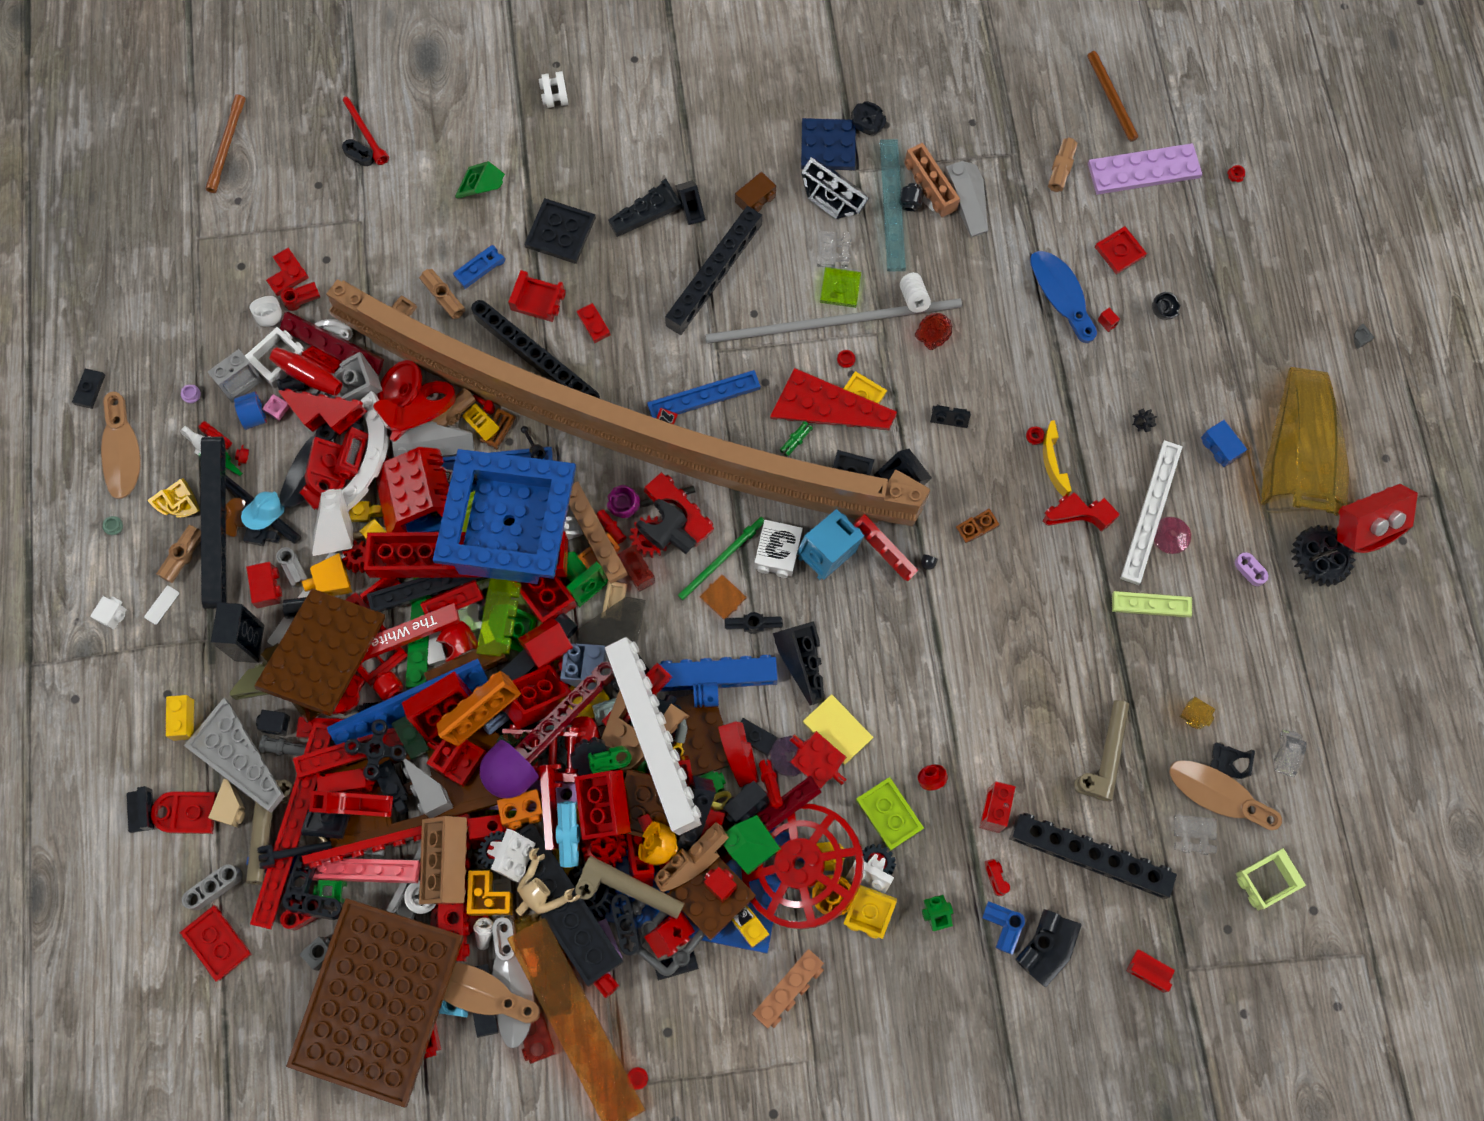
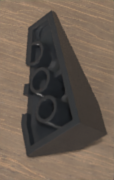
[773,621,825,706]

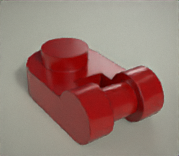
[985,859,1010,897]

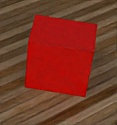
[1097,307,1120,332]

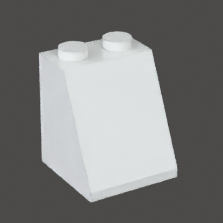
[312,489,353,556]

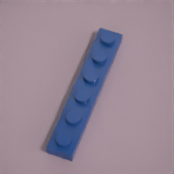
[647,370,761,418]

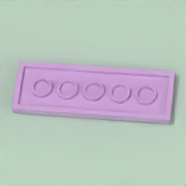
[1088,143,1202,195]

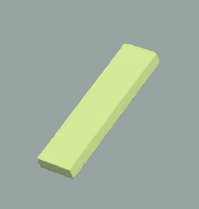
[1112,591,1192,618]

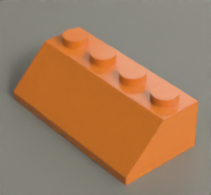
[437,671,521,746]

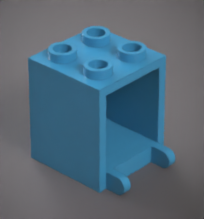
[797,509,864,580]

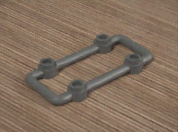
[634,911,705,976]

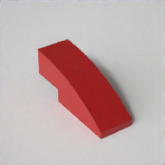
[718,721,759,787]

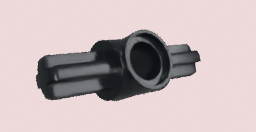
[724,612,783,634]

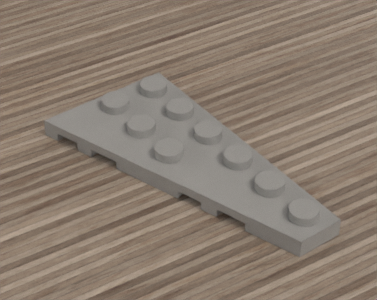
[184,698,285,813]

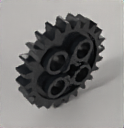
[1291,525,1356,587]

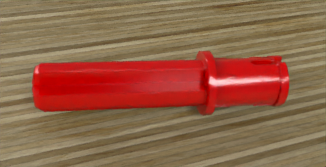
[759,759,783,809]

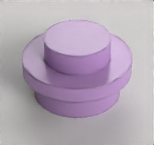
[181,385,201,403]

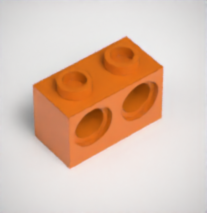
[497,789,543,830]

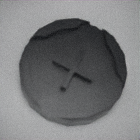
[851,101,886,135]

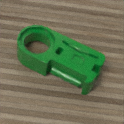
[588,746,632,774]

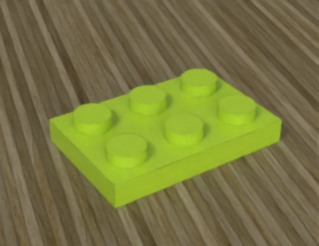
[856,777,924,851]

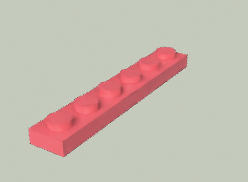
[300,858,420,883]

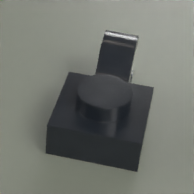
[243,526,281,546]

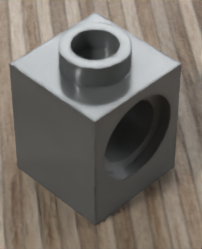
[300,936,331,971]

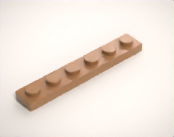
[569,481,628,584]

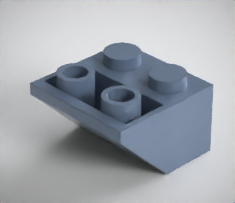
[560,643,606,692]

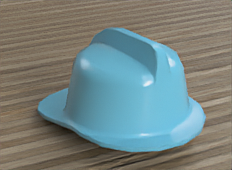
[241,491,285,530]

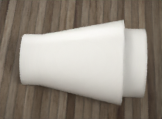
[473,918,493,950]

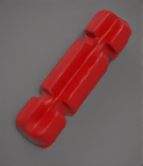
[198,421,232,450]

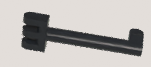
[257,841,332,869]

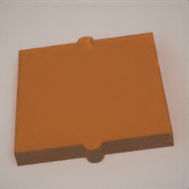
[700,575,747,620]

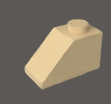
[208,779,245,828]

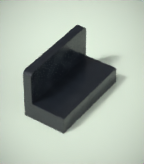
[126,786,155,833]

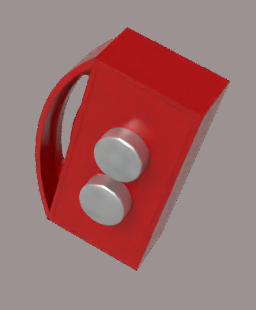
[1337,484,1418,553]

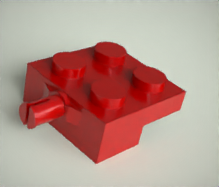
[427,739,487,787]

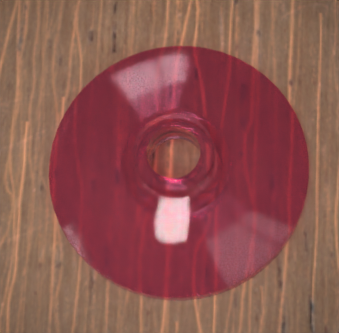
[1154,517,1191,554]

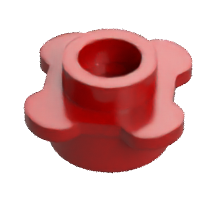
[235,445,249,466]

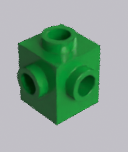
[922,895,953,931]

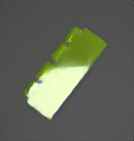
[476,578,521,657]

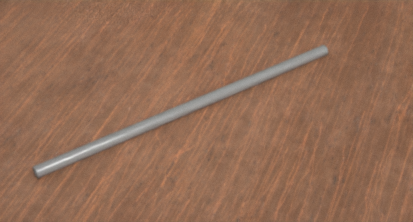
[705,298,962,343]

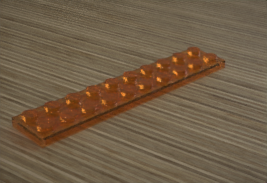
[507,918,645,1121]

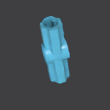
[556,801,580,867]

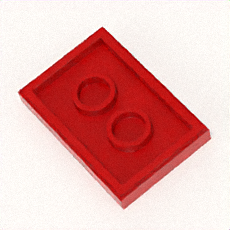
[179,905,252,982]

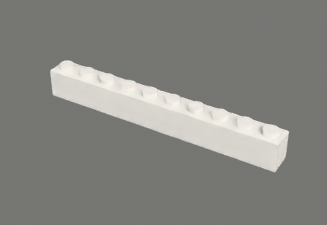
[605,637,702,835]

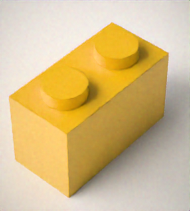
[166,695,194,741]

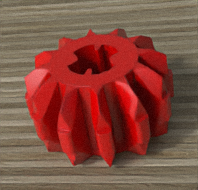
[342,540,366,573]

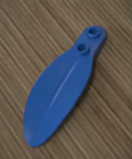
[1030,251,1097,343]

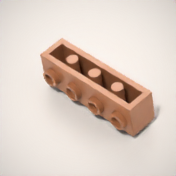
[904,143,960,217]
[752,949,824,1029]

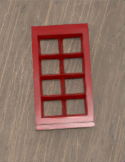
[346,592,408,687]

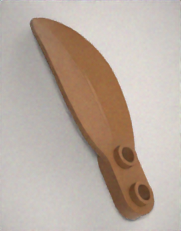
[101,392,141,499]
[1169,760,1282,830]
[443,963,540,1024]

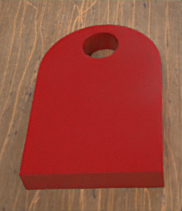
[305,437,352,496]
[151,792,217,834]

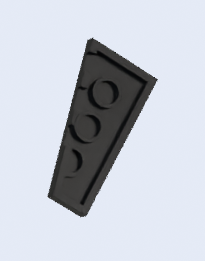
[608,178,682,237]

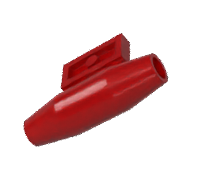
[269,346,343,396]

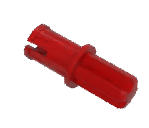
[596,509,627,544]

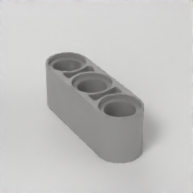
[182,864,242,910]

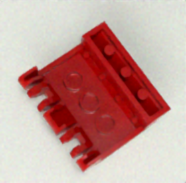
[376,447,449,532]

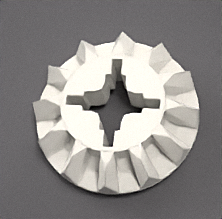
[404,880,436,914]

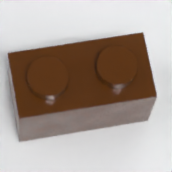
[735,171,776,212]

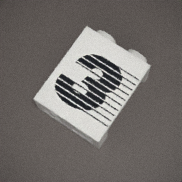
[754,520,802,578]

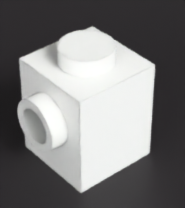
[90,596,127,630]

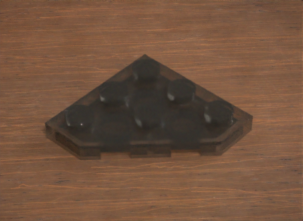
[577,597,646,647]

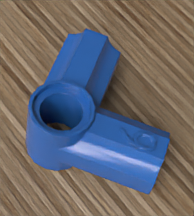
[982,901,1025,955]

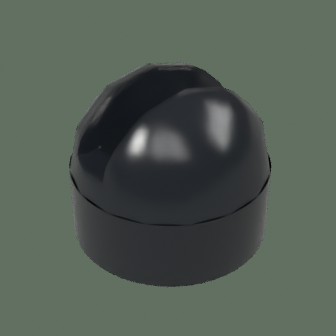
[921,554,938,570]

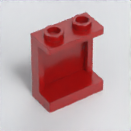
[508,270,566,322]

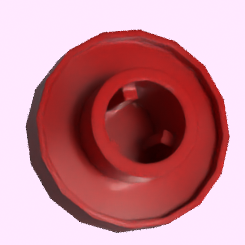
[917,764,948,791]

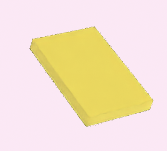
[803,694,874,766]

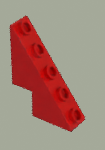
[278,389,368,435]

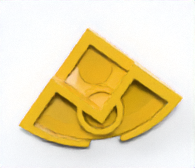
[147,478,200,518]

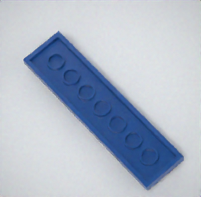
[327,659,489,745]

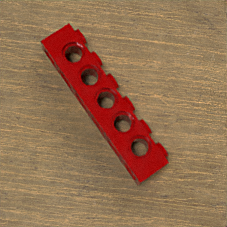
[438,833,471,962]

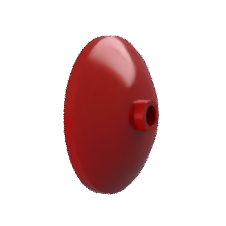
[378,360,422,408]

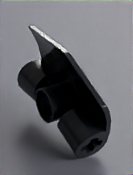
[1015,909,1082,987]

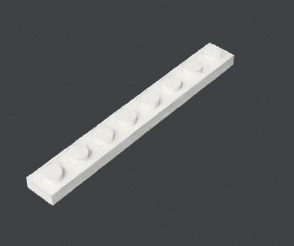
[1120,440,1183,585]

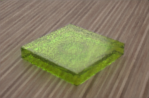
[820,267,861,308]

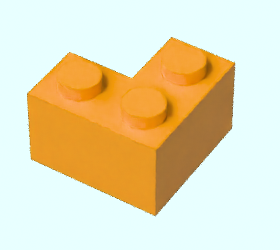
[467,871,513,916]

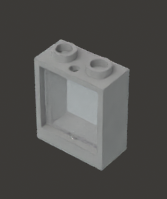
[208,349,263,403]

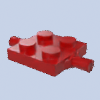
[789,731,847,789]

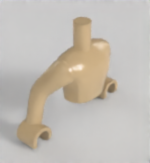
[516,848,580,916]

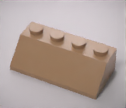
[419,816,468,905]

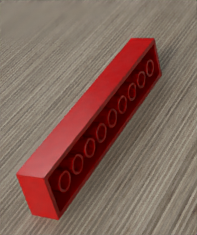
[364,531,568,578]

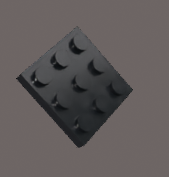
[524,198,596,264]

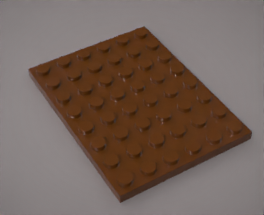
[286,898,464,1108]

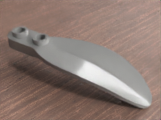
[492,917,534,1048]

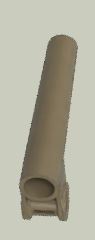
[1074,700,1130,802]
[246,780,293,885]
[575,856,684,919]

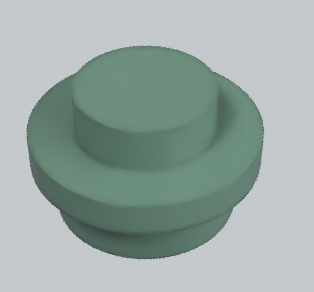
[103,516,123,535]

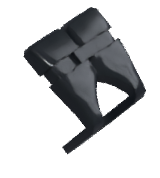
[1210,742,1255,779]

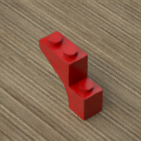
[1043,492,1120,532]
[309,790,393,817]

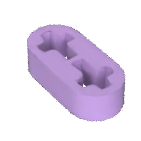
[1235,552,1268,586]

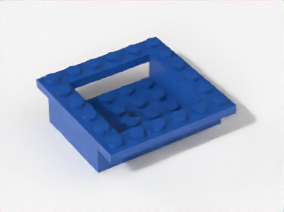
[433,449,576,584]

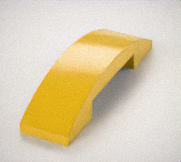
[1043,420,1072,496]

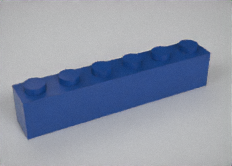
[659,655,778,692]

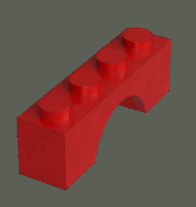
[644,472,714,547]

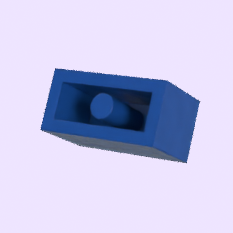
[1201,420,1248,467]

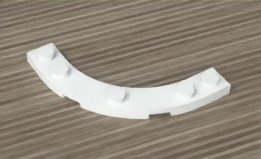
[342,391,389,511]

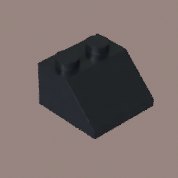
[874,448,932,485]

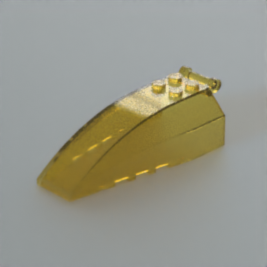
[1261,367,1349,516]

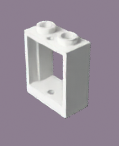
[245,327,305,388]

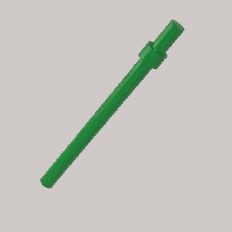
[678,517,765,601]

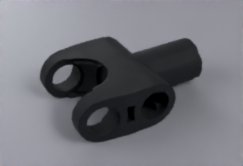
[636,499,697,554]

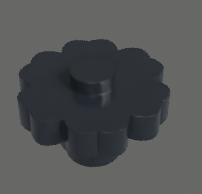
[570,737,610,776]

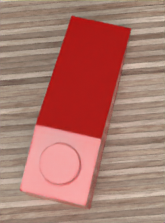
[626,833,654,887]

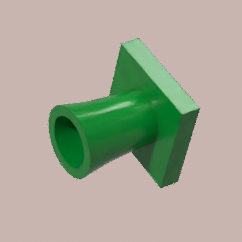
[565,551,608,608]

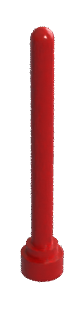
[343,96,389,165]

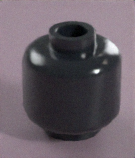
[899,183,924,212]

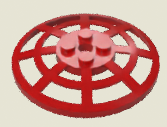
[741,804,864,930]

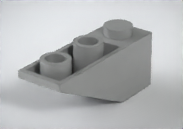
[403,759,453,818]

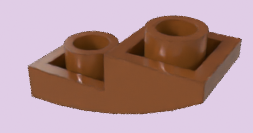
[956,508,1000,543]

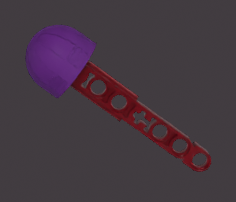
[480,662,615,798]

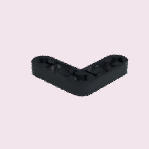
[282,853,343,920]

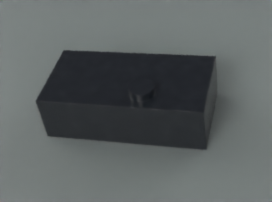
[211,602,265,663]

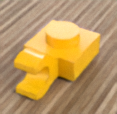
[349,501,383,522]

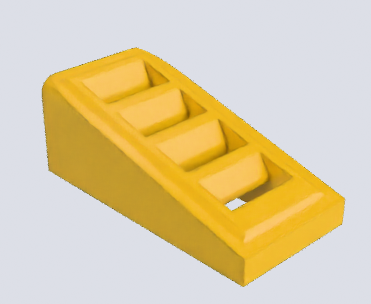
[462,403,499,441]

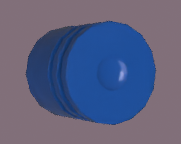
[693,682,719,708]

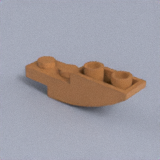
[654,822,729,892]

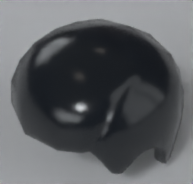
[1152,292,1181,320]

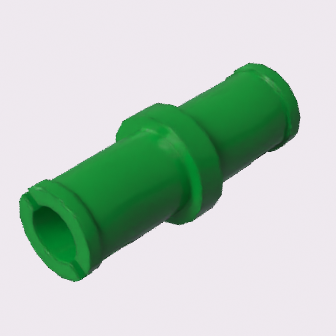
[779,421,813,457]

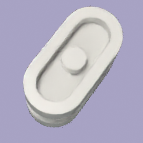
[539,71,568,108]

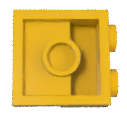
[844,885,897,939]

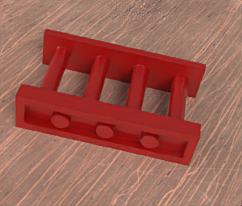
[502,724,586,782]

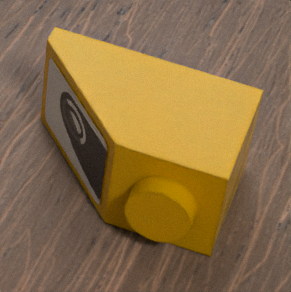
[732,906,769,948]

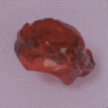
[915,313,953,350]

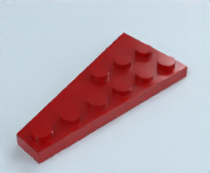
[770,368,897,430]

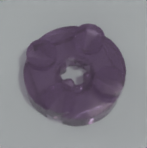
[770,736,804,777]

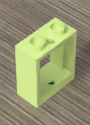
[1236,848,1306,910]

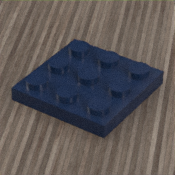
[801,118,855,171]

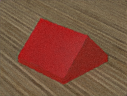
[518,618,573,669]

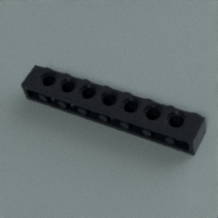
[665,206,762,335]
[1009,813,1177,899]

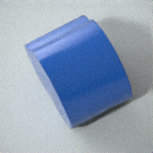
[234,391,267,430]

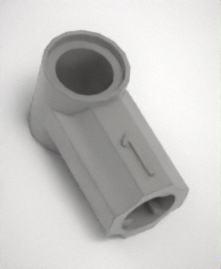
[276,547,308,588]

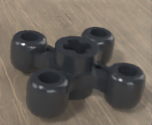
[344,719,407,781]

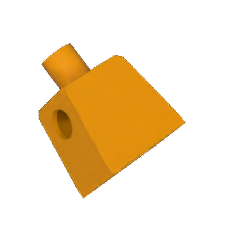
[302,553,353,596]

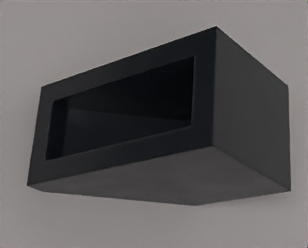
[675,180,706,225]

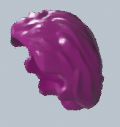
[607,485,640,518]

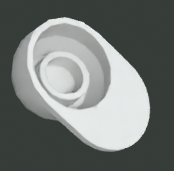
[249,296,282,327]

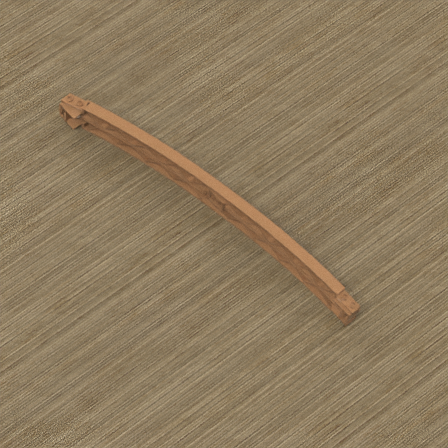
[326,279,930,526]

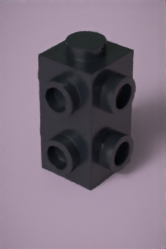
[723,781,770,826]

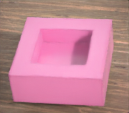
[262,394,290,421]

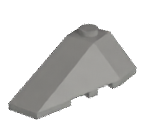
[944,161,988,238]
[311,352,383,401]
[392,421,474,457]

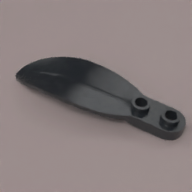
[279,422,338,507]

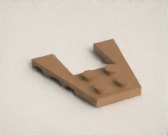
[601,690,689,773]

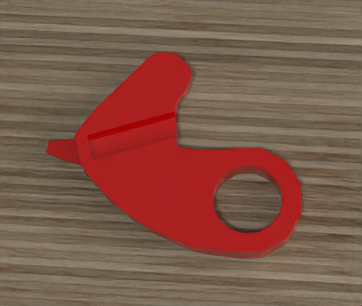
[373,381,456,442]

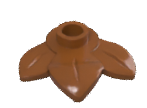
[226,498,246,537]

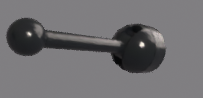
[521,426,546,459]

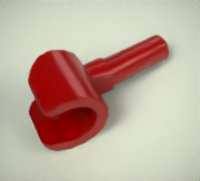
[473,394,495,415]

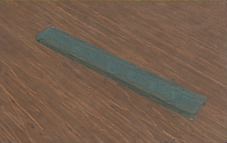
[880,139,906,272]

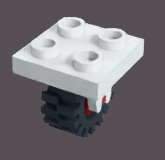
[478,829,536,883]
[845,844,896,894]

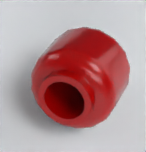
[373,672,403,701]

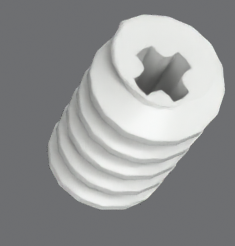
[900,272,931,313]

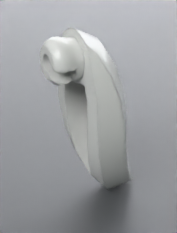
[315,319,353,341]

